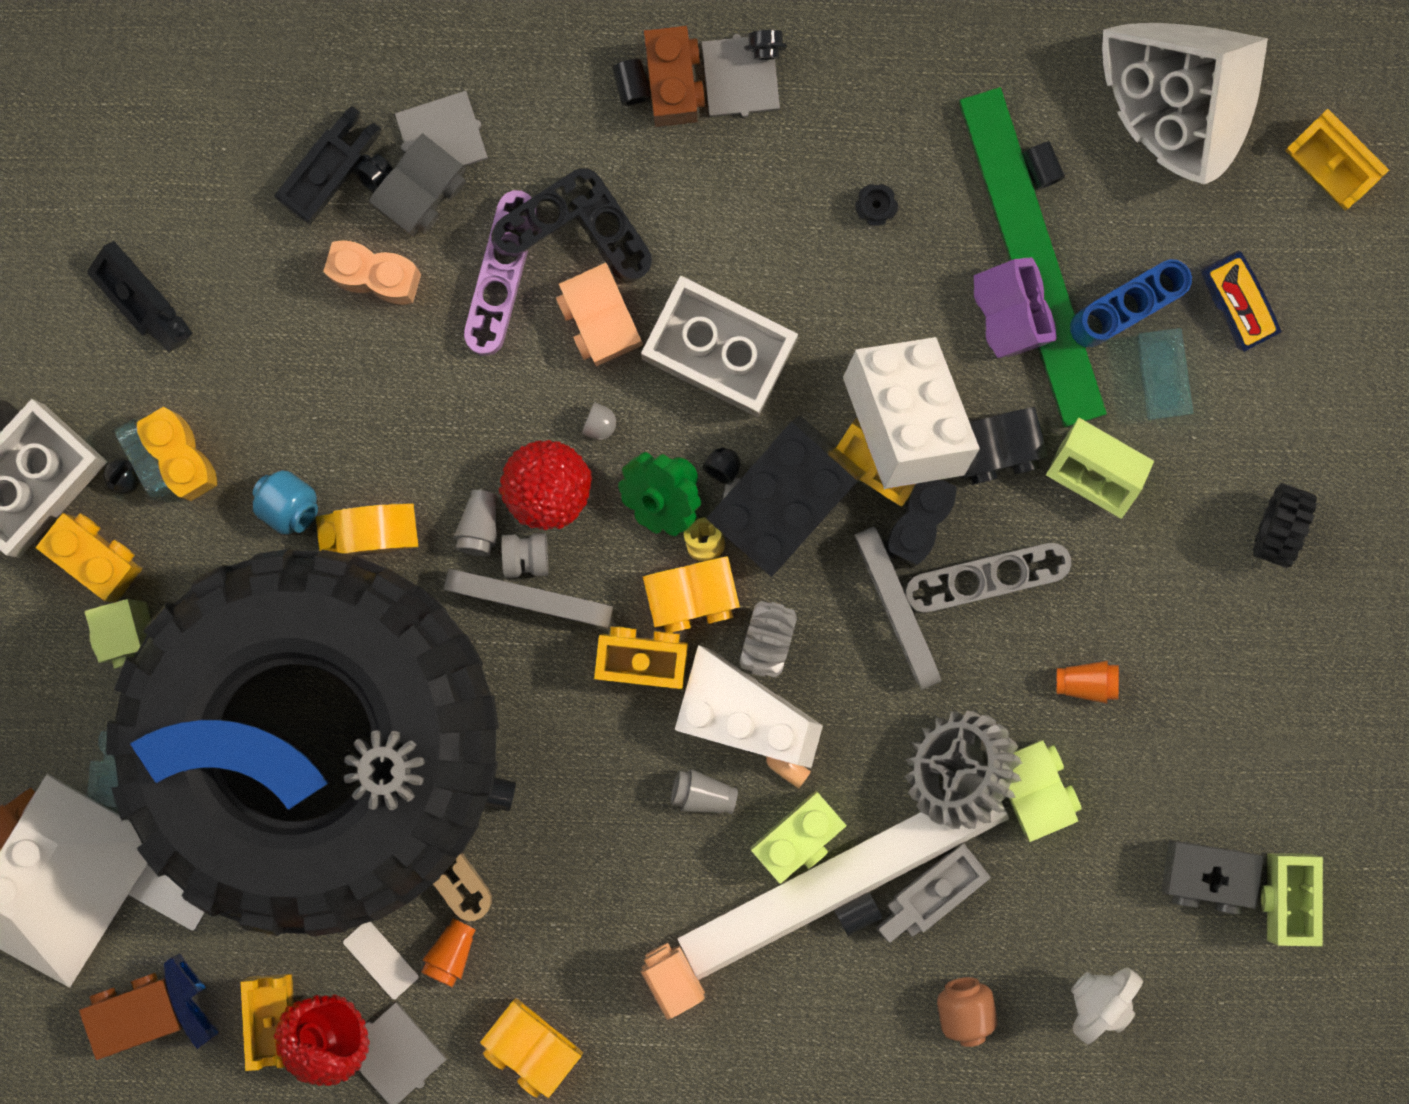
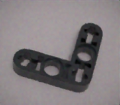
[491,168,652,282]

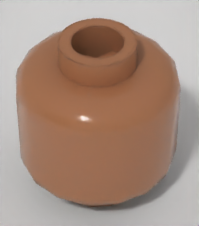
[937,977,998,1047]

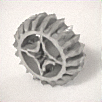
[904,710,1023,829]

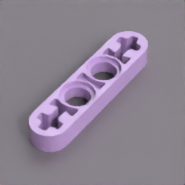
[464,190,537,356]

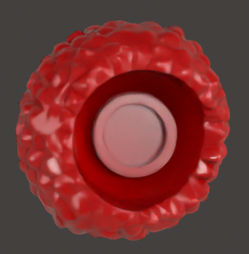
[498,440,592,531]
[273,994,370,1086]

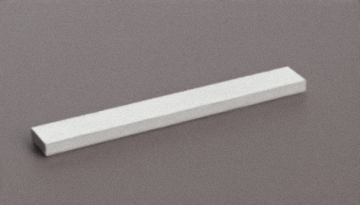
[677,806,1009,980]

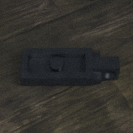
[87,241,193,353]

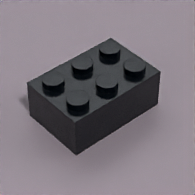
[706,415,865,577]

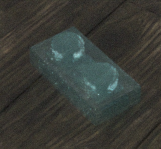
[1136,328,1194,421]

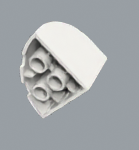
[1102,23,1268,184]

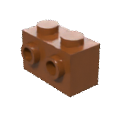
[644,26,705,127]

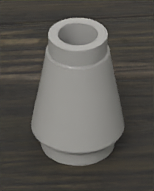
[453,490,497,557]
[671,769,738,814]

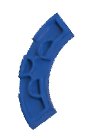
[130,720,329,810]

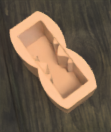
[323,241,421,305]
[556,263,643,367]
[641,942,705,1020]

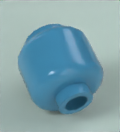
[253,470,318,535]

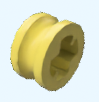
[684,517,725,561]

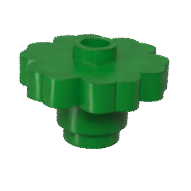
[618,452,701,536]

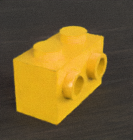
[35,513,142,603]
[594,626,688,689]

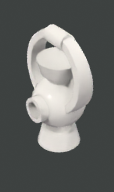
[1071,968,1143,1045]

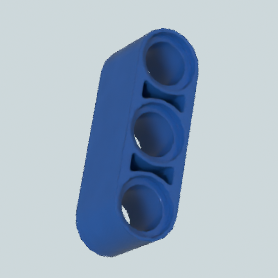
[1070,259,1192,347]

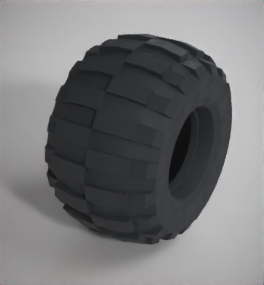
[106,549,499,937]

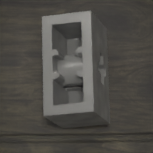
[1161,840,1264,914]

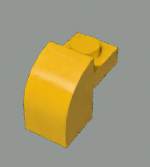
[316,504,418,555]

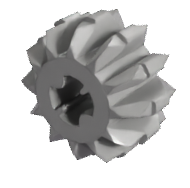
[739,601,797,678]
[344,730,425,810]

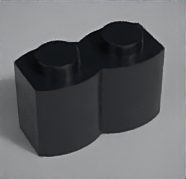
[960,406,1048,485]
[886,479,956,567]

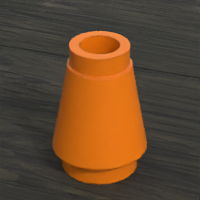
[1057,660,1119,704]
[421,918,476,988]

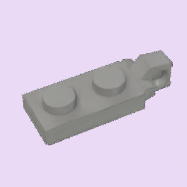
[876,843,991,943]

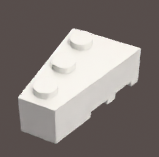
[675,645,823,768]

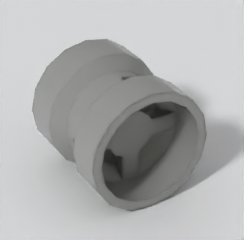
[502,533,549,578]

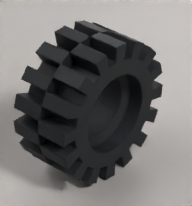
[1253,483,1317,568]

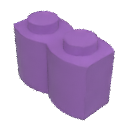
[974,257,1056,358]

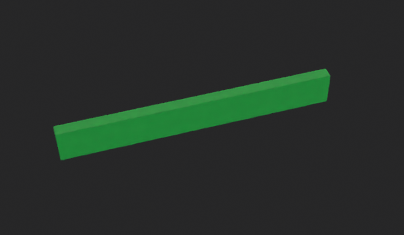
[958,87,1107,428]

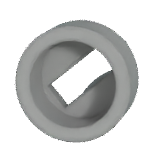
[581,402,616,440]

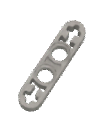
[854,526,941,691]
[904,543,1071,613]
[443,569,613,628]

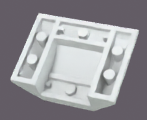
[0,773,148,988]

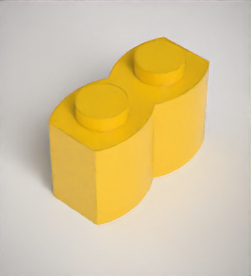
[137,407,217,501]
[643,556,740,633]
[480,998,584,1098]

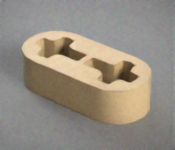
[433,853,492,921]

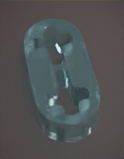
[114,419,171,501]

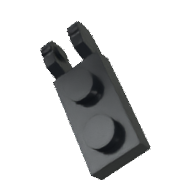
[274,106,381,225]

